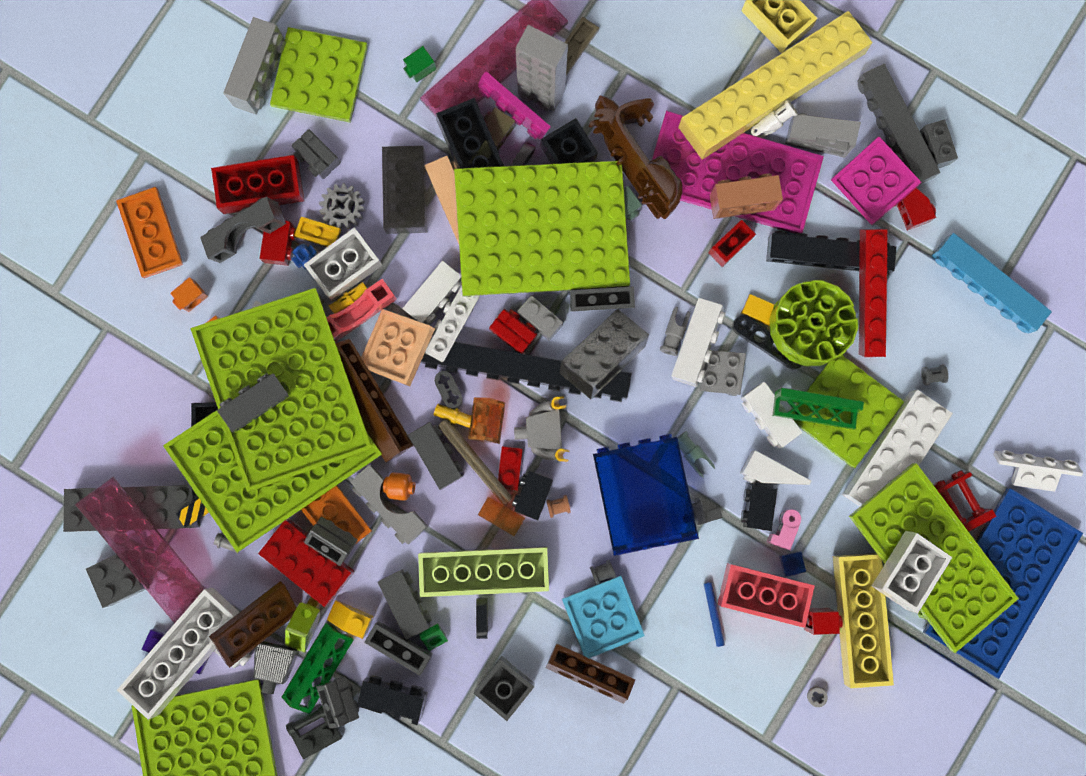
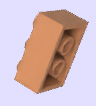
[710,173,783,219]

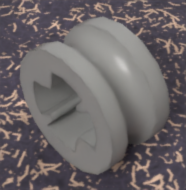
[807,687,828,707]

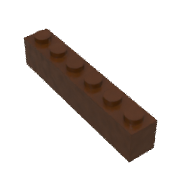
[335,338,414,462]

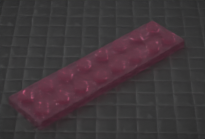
[420,0,568,117]
[75,477,205,624]

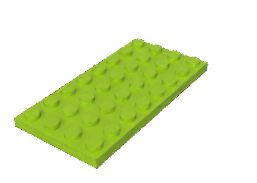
[849,463,1019,653]

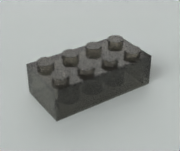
[382,146,427,234]
[559,309,649,399]

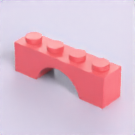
[326,279,397,343]

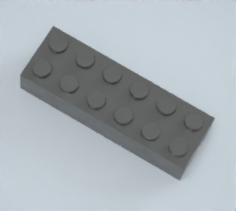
[63,485,199,532]

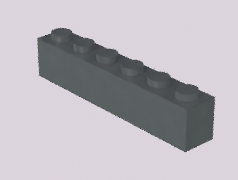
[857,64,941,184]

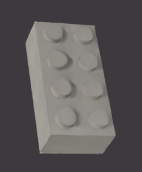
[223,17,286,115]

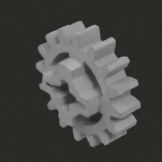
[319,183,365,229]

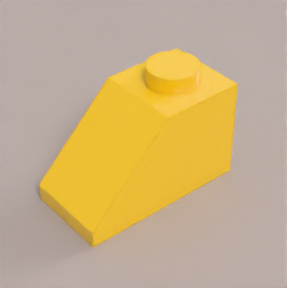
[327,600,374,639]

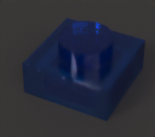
[779,551,806,577]

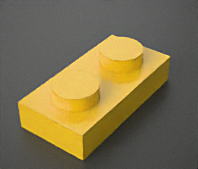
[294,217,341,247]

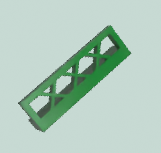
[772,388,864,430]
[281,623,354,714]

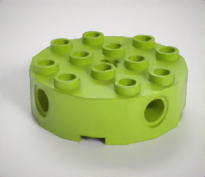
[769,280,858,366]

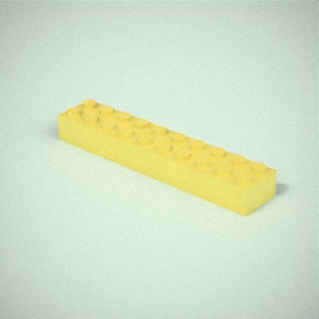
[678,11,873,160]

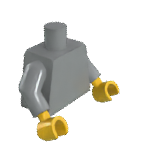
[514,396,570,462]

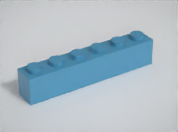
[931,233,1052,334]

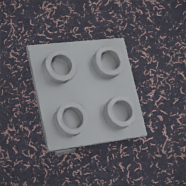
[700,350,746,396]

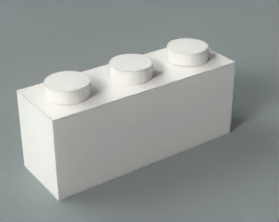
[402,261,462,325]
[741,382,803,448]

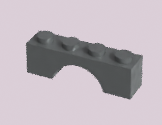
[200,197,286,263]

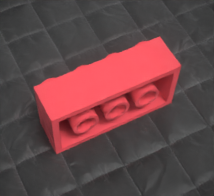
[717,563,815,628]

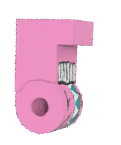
[767,509,801,550]

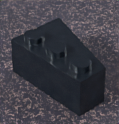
[357,675,428,725]

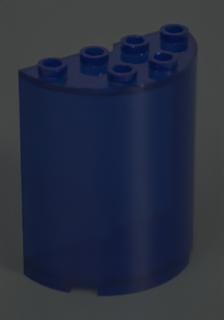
[593,434,699,556]

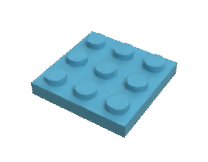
[562,575,645,658]

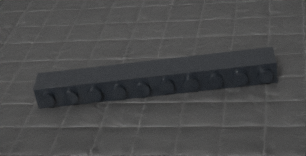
[421,338,632,402]

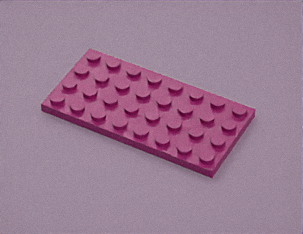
[652,111,824,234]

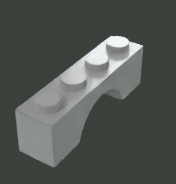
[351,465,428,544]

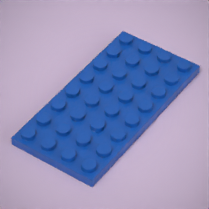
[923,488,1083,679]

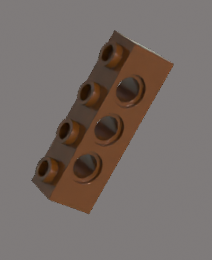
[545,644,636,704]

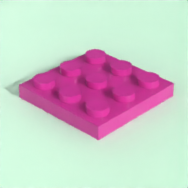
[831,137,922,226]

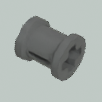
[921,364,948,386]
[590,560,616,585]

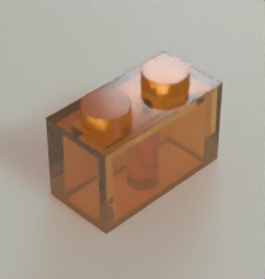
[468,397,505,444]
[478,496,525,536]

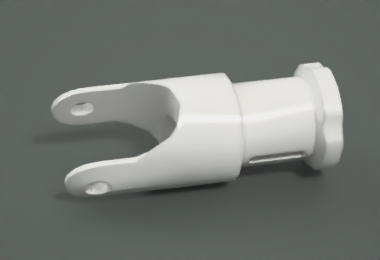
[751,100,798,139]

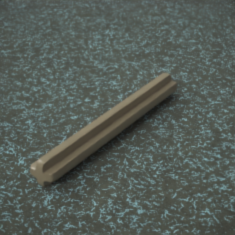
[438,419,512,505]

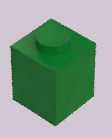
[403,46,436,83]

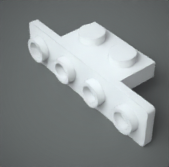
[425,286,480,362]
[994,450,1083,492]

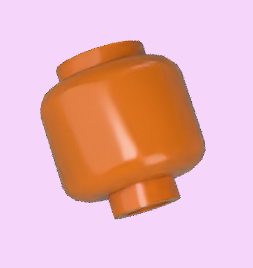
[383,472,416,501]

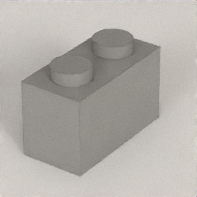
[518,295,563,341]

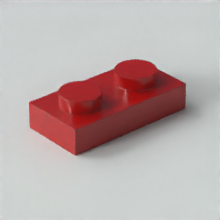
[498,446,523,491]

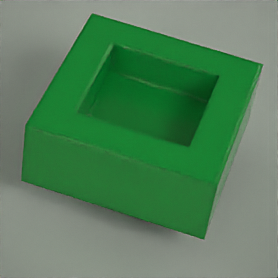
[419,623,448,651]

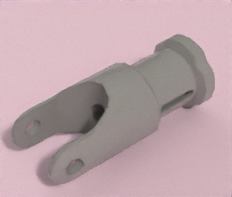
[660,307,690,356]

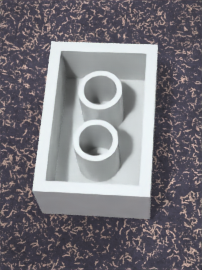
[304,227,382,302]
[872,531,952,614]

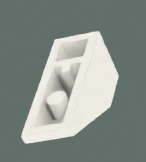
[740,450,811,485]

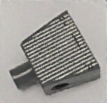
[253,641,299,694]

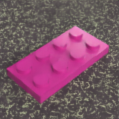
[478,71,551,140]

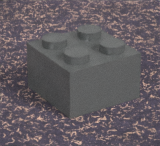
[86,549,150,608]
[473,656,535,721]

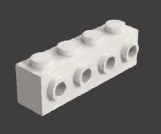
[671,298,726,387]

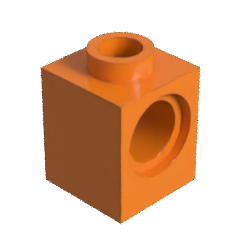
[170,277,208,312]

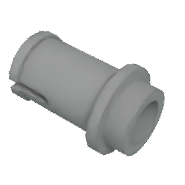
[214,533,238,554]

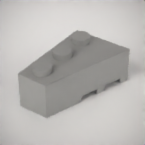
[785,113,861,158]

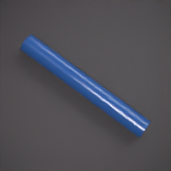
[703,582,725,647]

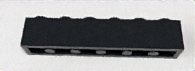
[766,231,897,275]

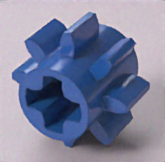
[291,244,318,270]

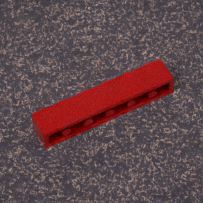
[859,229,888,357]

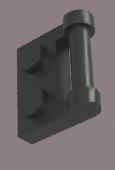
[286,705,343,760]

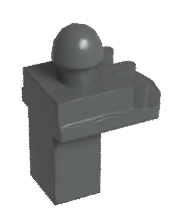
[684,498,723,525]

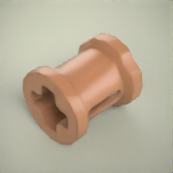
[546,495,571,518]

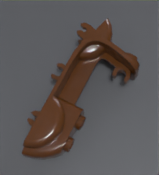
[589,95,683,219]

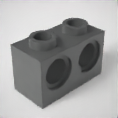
[920,120,958,168]

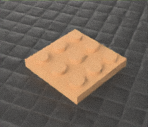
[361,309,435,387]

